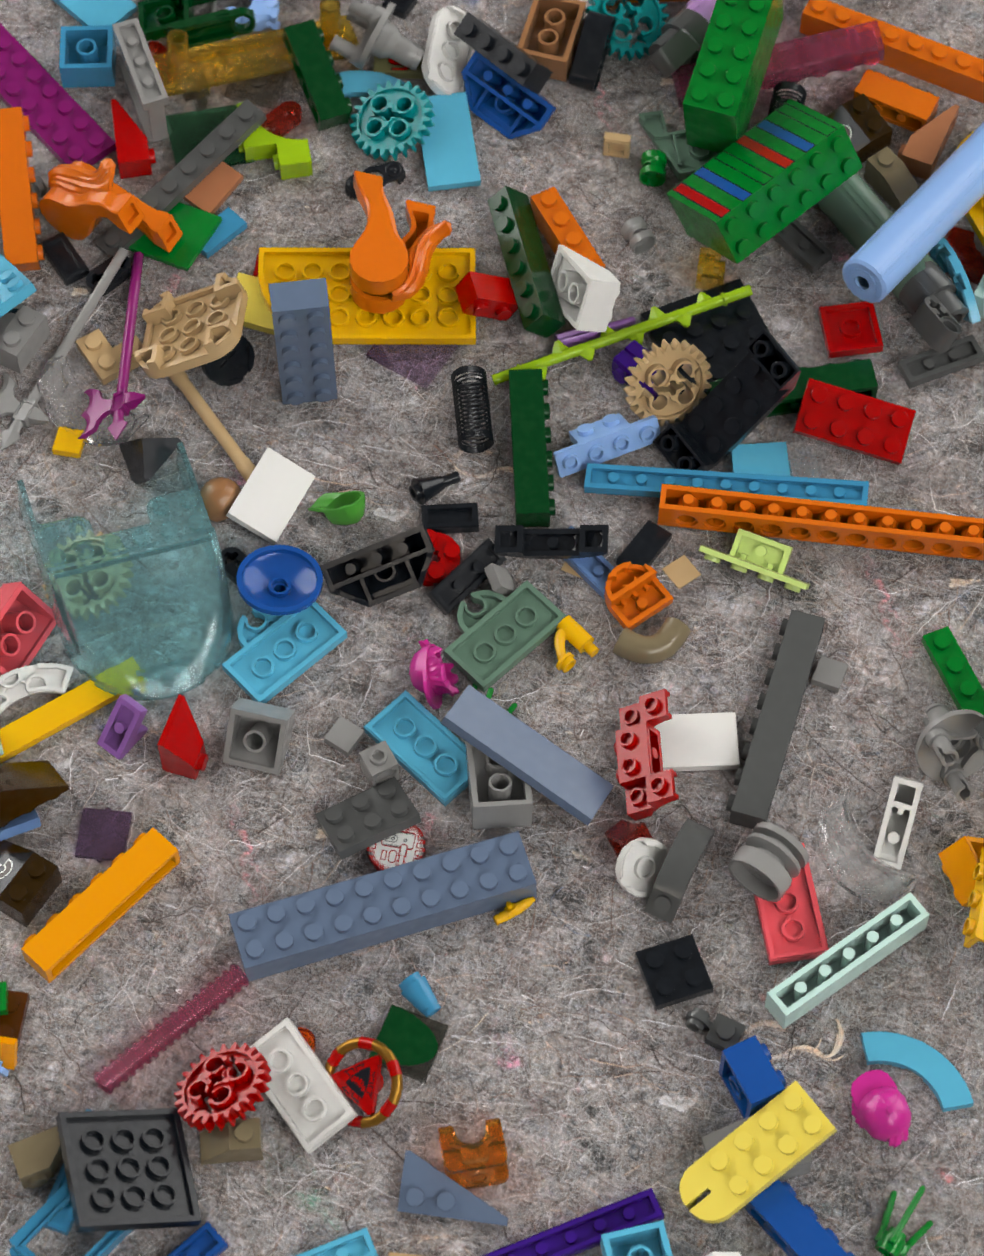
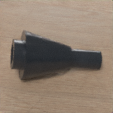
[409,471,460,505]

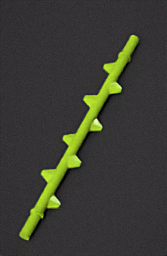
[491,285,753,385]

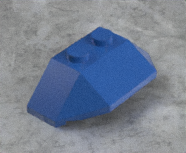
[461,51,556,140]

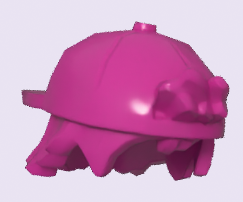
[409,639,460,710]
[851,1069,912,1148]

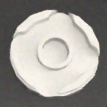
[615,837,668,898]

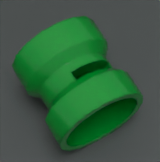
[639,149,667,187]

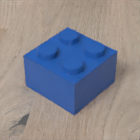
[719,1035,786,1119]

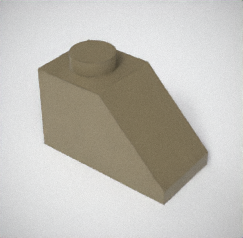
[199,1118,264,1165]
[8,1126,63,1189]

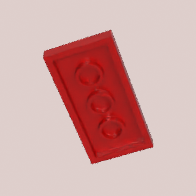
[793,378,916,465]

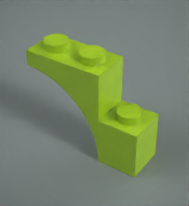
[237,102,313,180]

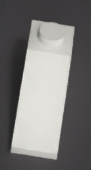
[872,775,924,871]

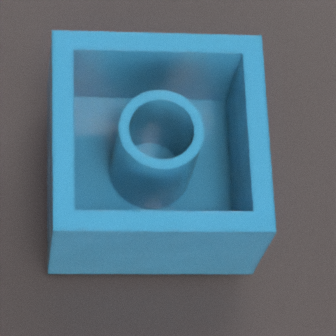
[59,25,117,88]

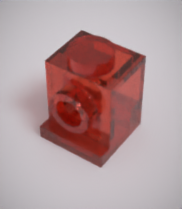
[604,819,652,857]

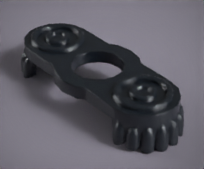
[345,161,406,199]

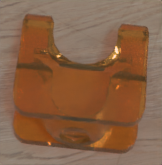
[439,1118,509,1190]

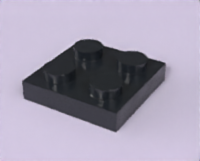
[635,934,713,1011]

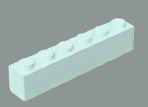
[765,892,930,1029]

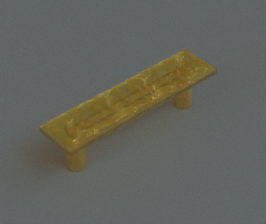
[153,0,359,97]

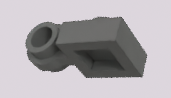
[685,1007,746,1051]

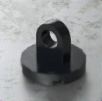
[201,335,255,386]

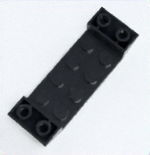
[653,328,801,471]

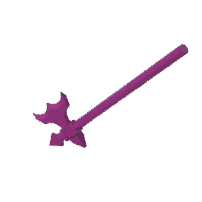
[78,252,146,440]

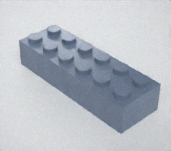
[269,278,338,405]

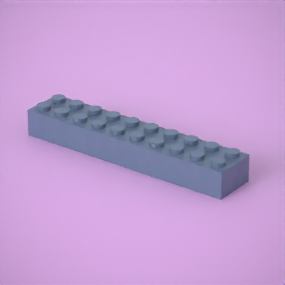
[228,831,537,982]

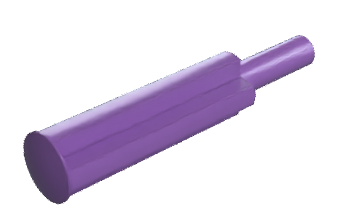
[554,316,636,347]

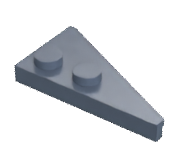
[397,1150,508,1226]

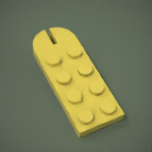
[679,1081,837,1224]

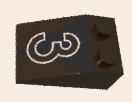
[827,94,893,163]
[0,840,62,927]

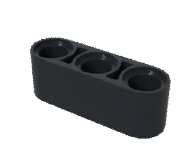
[569,10,616,91]

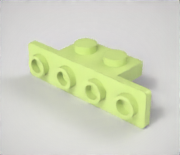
[699,528,810,593]

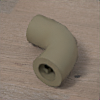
[613,617,691,664]

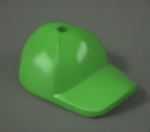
[308,491,366,526]

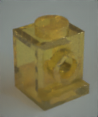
[695,247,726,290]

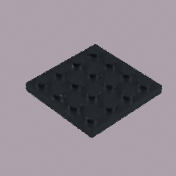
[640,278,769,400]
[56,1108,202,1233]

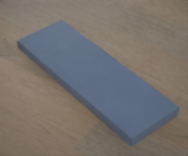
[441,685,614,826]

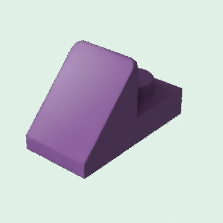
[97,694,148,760]

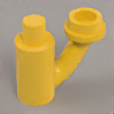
[554,615,599,673]

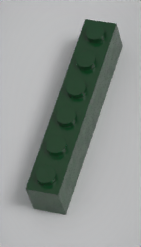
[487,185,566,338]
[707,359,878,417]
[509,369,555,528]

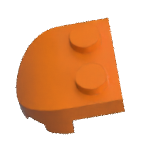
[604,561,674,630]

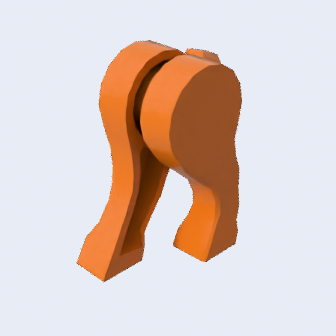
[39,158,183,253]
[349,170,452,314]

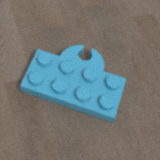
[222,601,348,703]

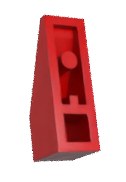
[110,99,156,179]

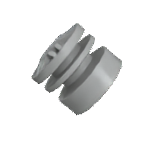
[728,821,809,902]

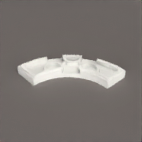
[0,663,74,715]

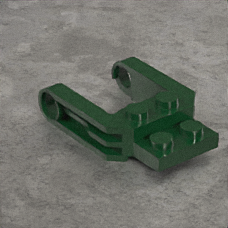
[138,0,256,50]

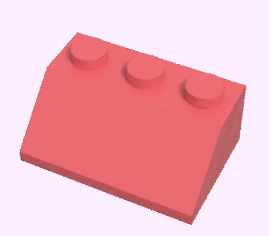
[0,582,61,676]

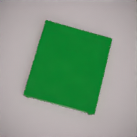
[129,202,223,271]

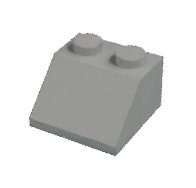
[222,697,296,775]

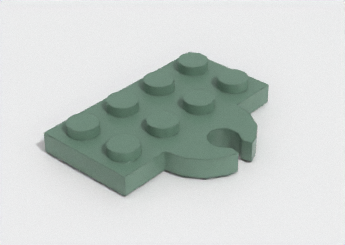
[444,580,566,693]

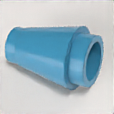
[399,971,441,1018]

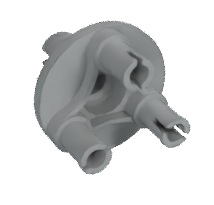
[329,0,425,70]
[915,703,984,801]

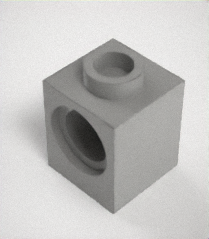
[359,740,400,787]

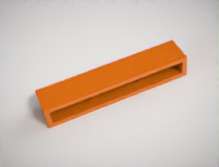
[0,107,45,272]

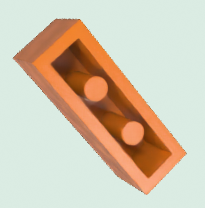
[853,69,940,132]

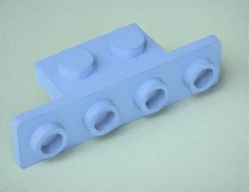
[553,413,661,478]

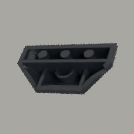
[320,524,435,607]

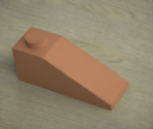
[897,105,960,180]

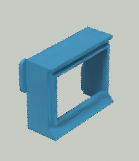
[9,1181,133,1256]

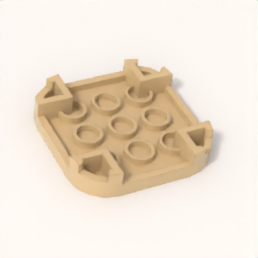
[134,272,248,379]

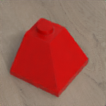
[157,694,209,780]

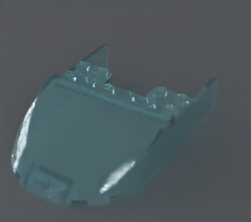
[17,442,234,700]

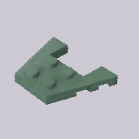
[639,110,719,180]

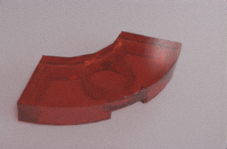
[946,227,984,285]

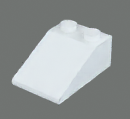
[551,245,621,333]

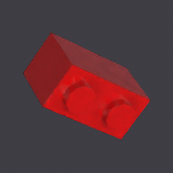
[455,271,518,321]

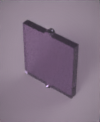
[75,807,132,862]

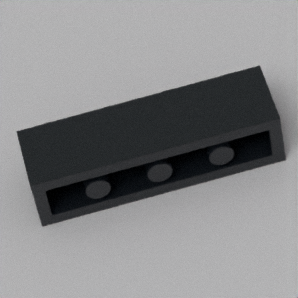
[453,12,553,94]

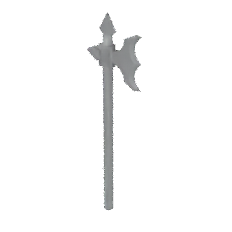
[0,247,129,451]

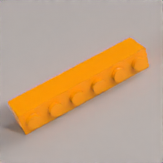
[21,827,181,983]

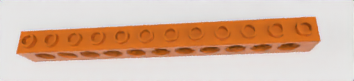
[657,484,984,561]

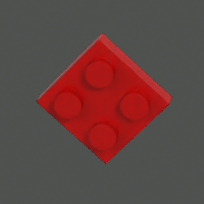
[818,301,884,358]

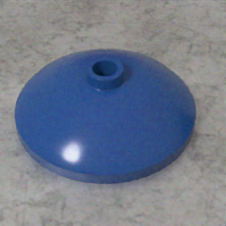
[236,545,323,616]

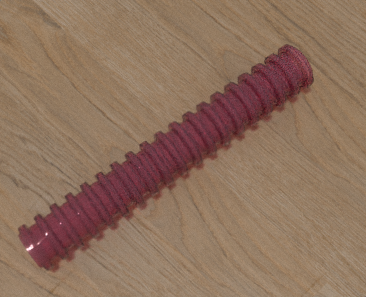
[93,964,249,1095]

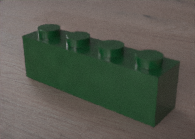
[282,19,353,131]

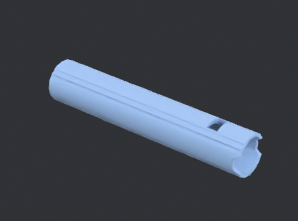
[842,122,984,303]

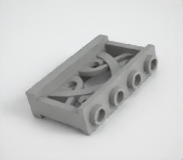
[112,18,173,143]

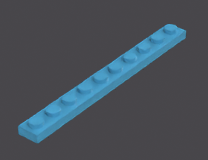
[584,463,869,506]

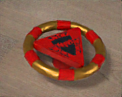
[325,1036,403,1129]

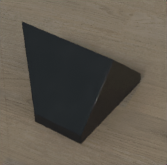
[118,438,182,484]

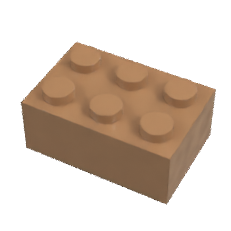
[518,0,587,82]

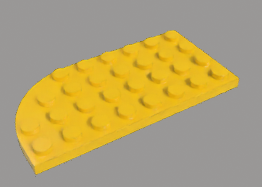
[258,247,476,345]

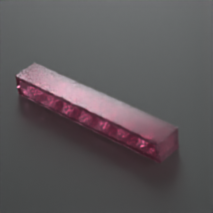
[671,20,884,107]

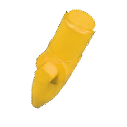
[493,897,535,926]

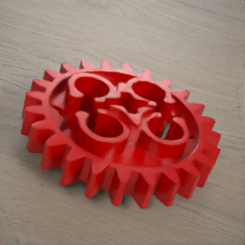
[174,1042,272,1133]

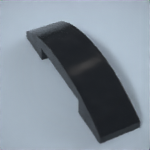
[494,525,609,559]

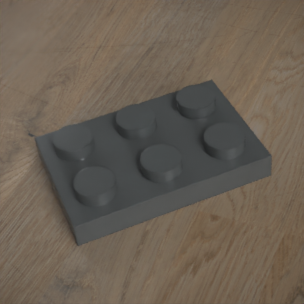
[315,777,421,860]

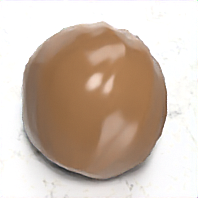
[199,477,242,522]

